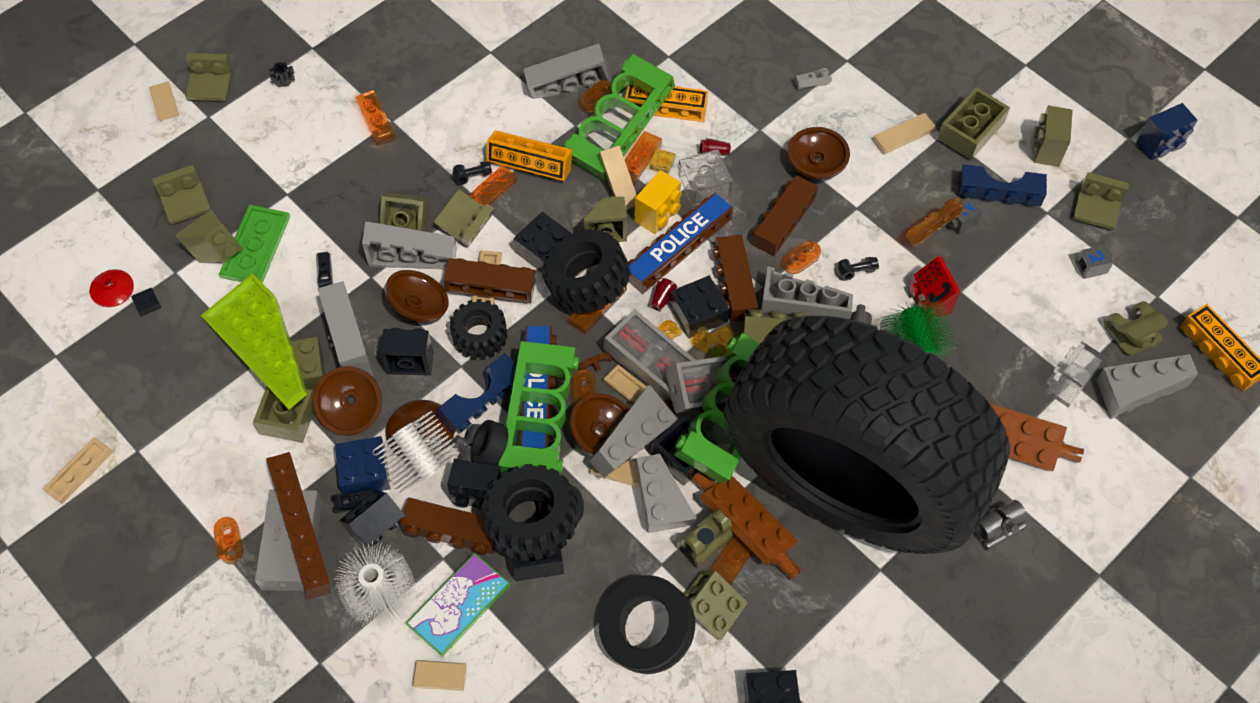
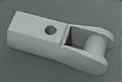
[794,68,832,90]

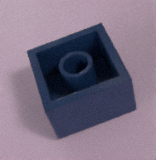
[1136,103,1198,160]
[335,436,391,494]

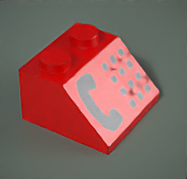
[909,256,961,320]

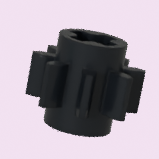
[269,62,295,87]

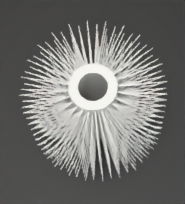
[373,411,460,492]
[335,541,416,630]

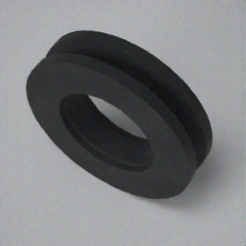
[599,575,695,674]

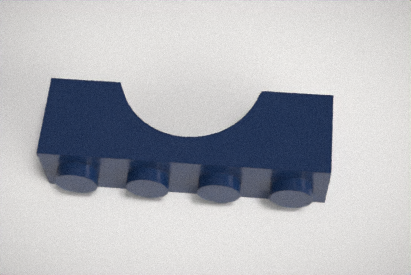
[958,164,1047,206]
[434,353,517,434]

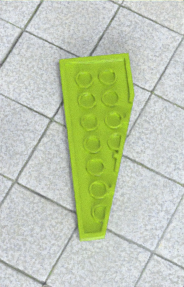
[201,273,307,410]

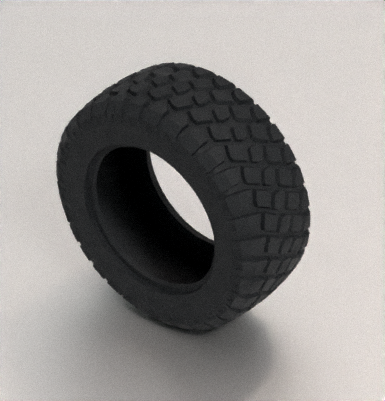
[723,316,1010,554]

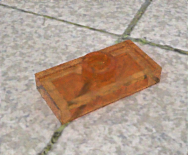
[711,534,753,586]

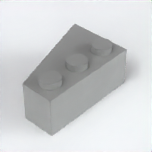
[636,454,697,533]

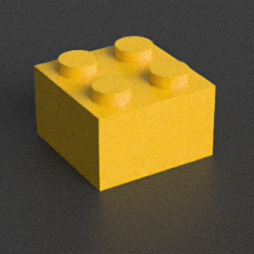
[635,170,682,234]

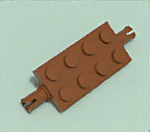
[989,403,1084,471]
[692,471,802,580]

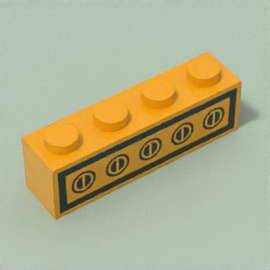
[625,85,709,122]
[487,130,573,181]
[1180,304,1260,392]

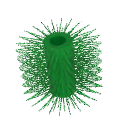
[880,297,958,360]

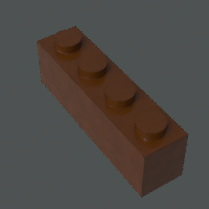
[752,175,818,257]
[712,234,758,322]
[444,258,536,303]
[400,497,496,555]

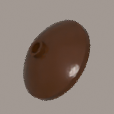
[787,127,850,179]
[385,270,449,322]
[313,366,382,435]
[570,393,629,456]
[386,400,455,461]

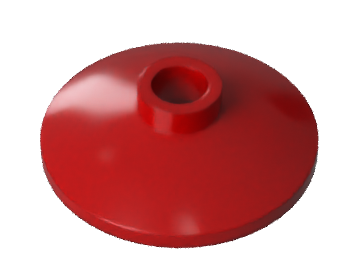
[89,269,134,308]

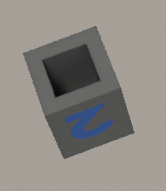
[945,197,982,235]
[1075,245,1114,279]

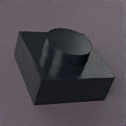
[131,287,162,317]

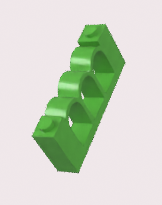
[563,54,675,181]
[674,333,759,484]
[499,341,579,474]

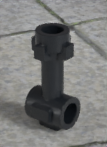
[452,161,492,185]
[837,257,879,281]

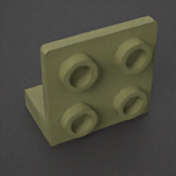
[185,53,233,101]
[152,165,211,225]
[1073,172,1129,230]
[434,190,494,247]
[685,570,747,640]

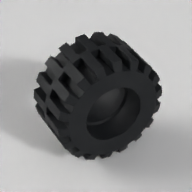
[450,299,507,360]

